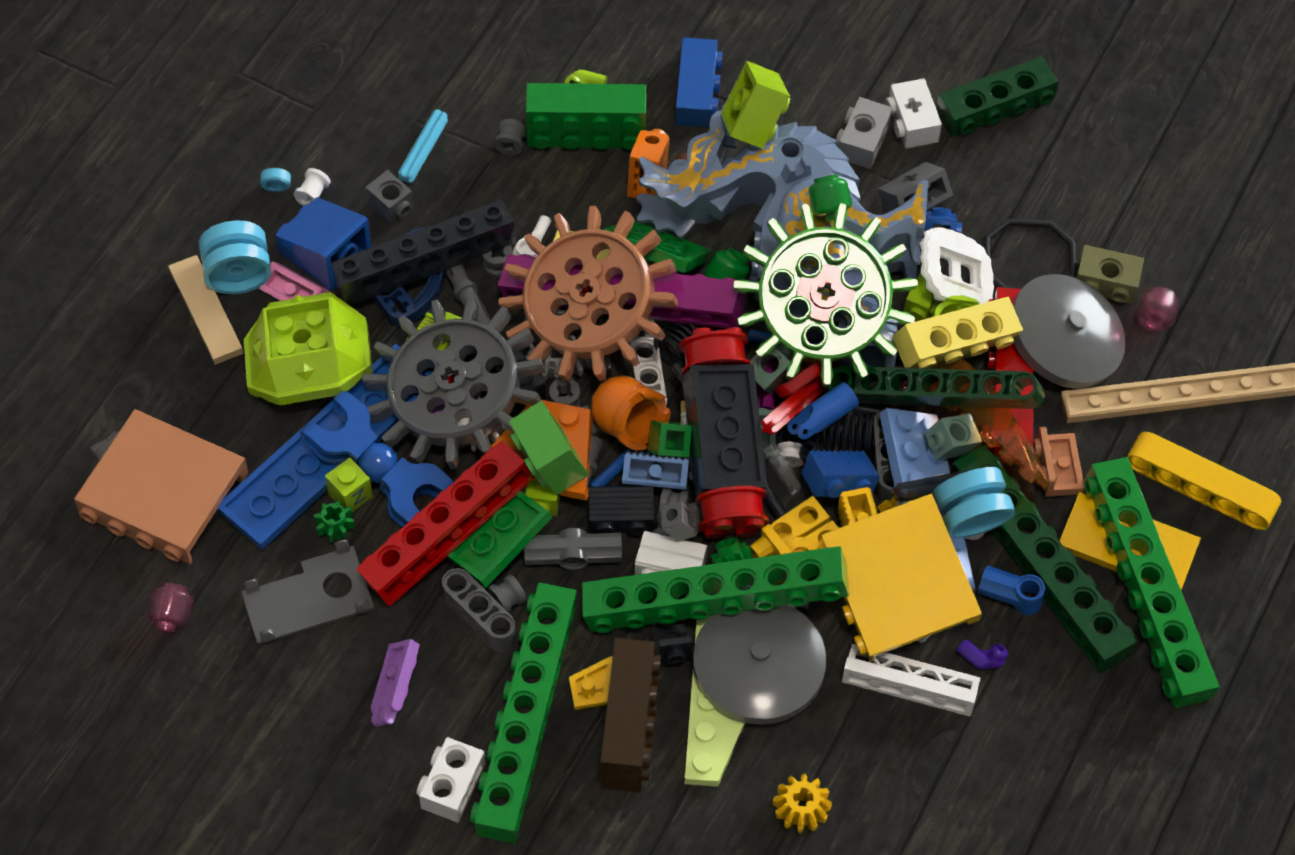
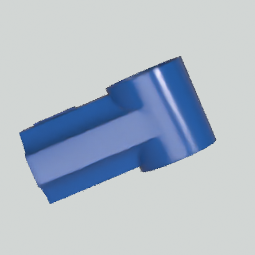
[978,565,1045,615]

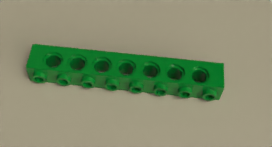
[1084,457,1220,708]
[582,546,849,633]
[470,582,577,844]

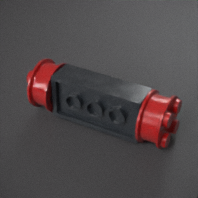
[679,327,769,539]

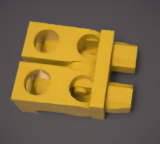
[750,496,838,585]

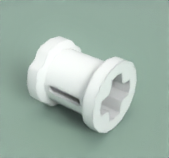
[293,168,331,206]

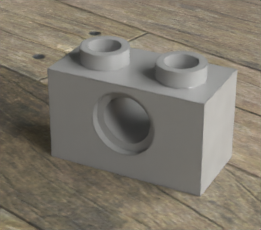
[836,97,893,169]

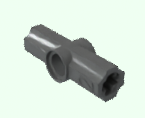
[524,528,622,570]

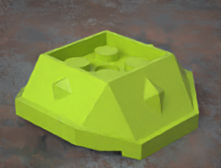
[244,292,373,405]

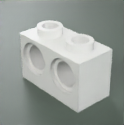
[417,737,485,823]

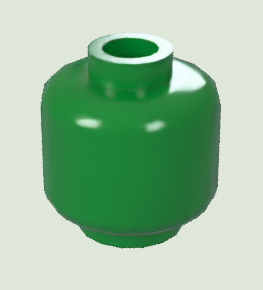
[808,174,852,221]
[704,248,750,280]

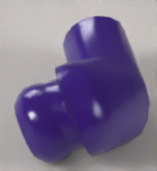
[957,639,1008,669]

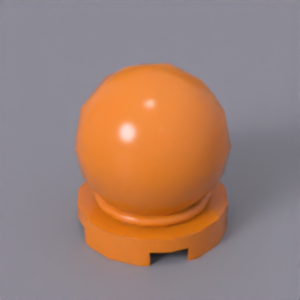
[591,375,671,451]

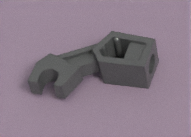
[661,501,702,541]

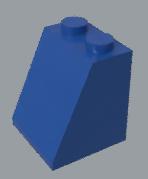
[275,197,372,291]

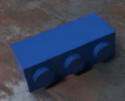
[675,37,723,128]

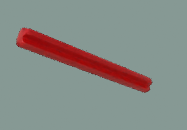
[761,361,840,435]

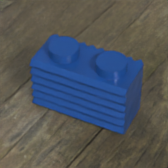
[801,450,880,498]

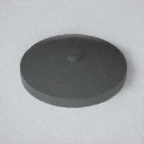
[1012,274,1125,389]
[693,605,826,724]

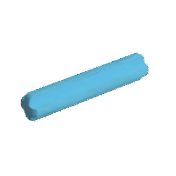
[398,109,448,184]

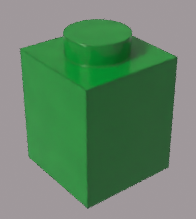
[648,420,692,458]

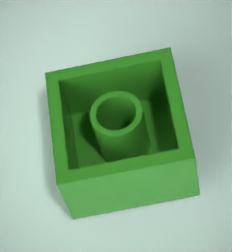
[509,401,589,495]

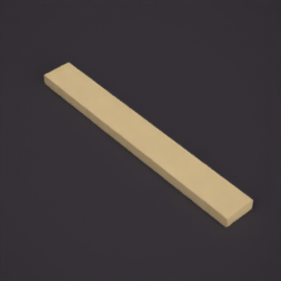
[1060,363,1295,423]

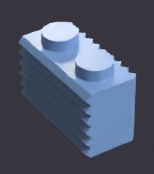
[622,450,689,490]

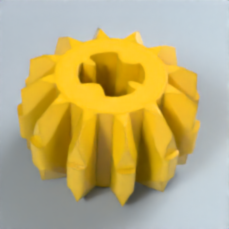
[773,773,832,834]

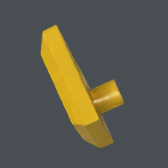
[569,656,613,710]

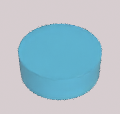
[260,168,291,192]

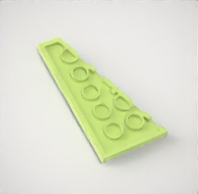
[684,605,796,787]

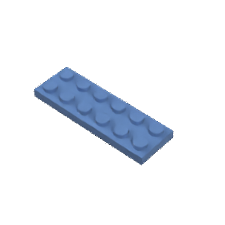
[880,408,975,590]

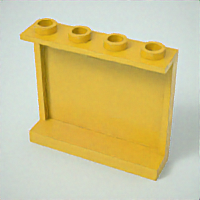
[818,493,982,662]

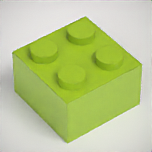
[720,61,790,149]

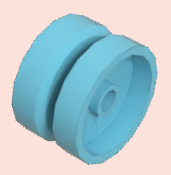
[199,220,271,295]
[933,467,1015,538]

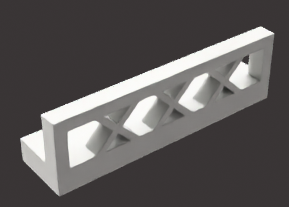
[842,644,980,717]

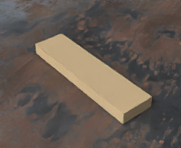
[168,255,244,365]

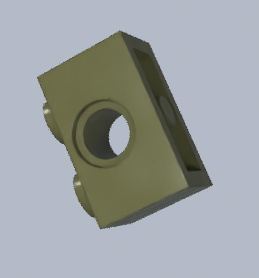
[1076,245,1144,304]

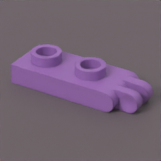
[371,639,420,727]

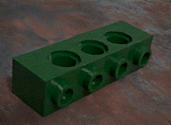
[936,56,1059,137]

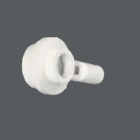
[513,215,551,257]

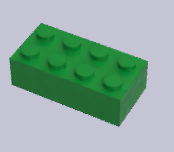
[526,83,646,150]

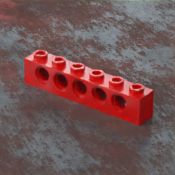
[356,440,535,607]

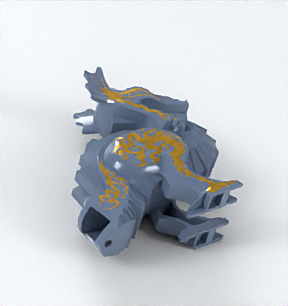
[637,95,928,367]

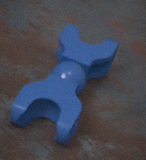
[300,391,453,528]

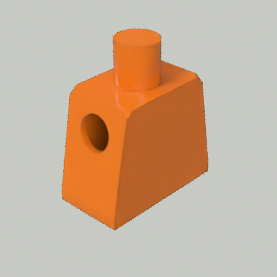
[627,129,670,199]

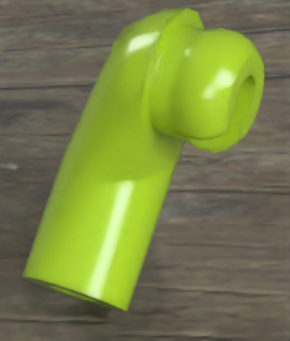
[564,70,607,84]

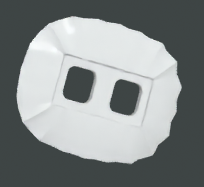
[920,228,994,305]

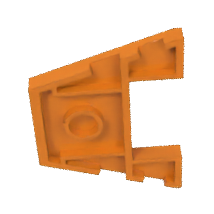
[479,400,593,501]

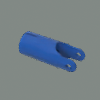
[787,382,859,439]

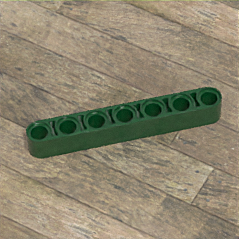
[827,366,1045,409]

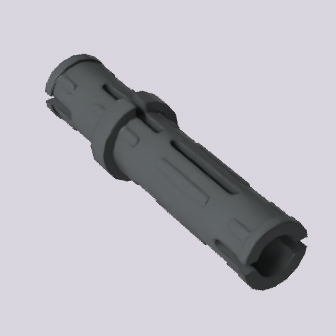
[445,264,491,325]

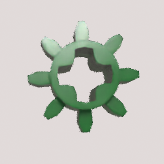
[314,500,355,543]
[710,537,753,564]

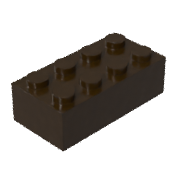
[601,638,661,792]

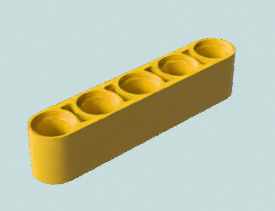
[1127,432,1281,530]

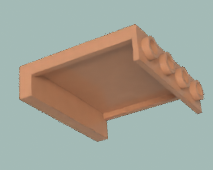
[74,409,249,564]

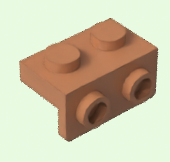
[1032,427,1085,497]

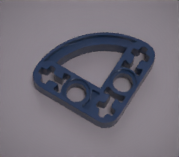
[372,228,445,327]

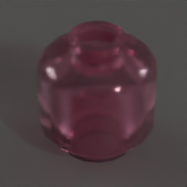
[1137,286,1179,332]
[147,582,194,633]

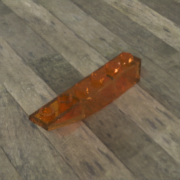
[928,358,1049,490]

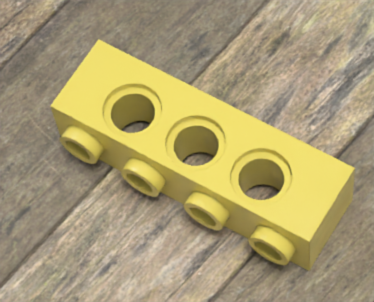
[892,296,1023,369]

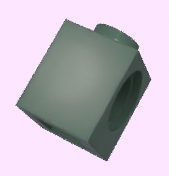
[750,345,793,394]
[924,414,982,461]

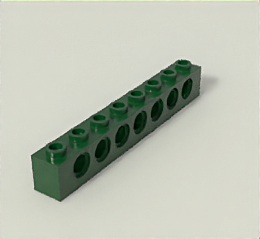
[951,444,1137,674]

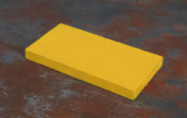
[1060,492,1201,590]

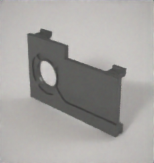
[241,539,374,645]

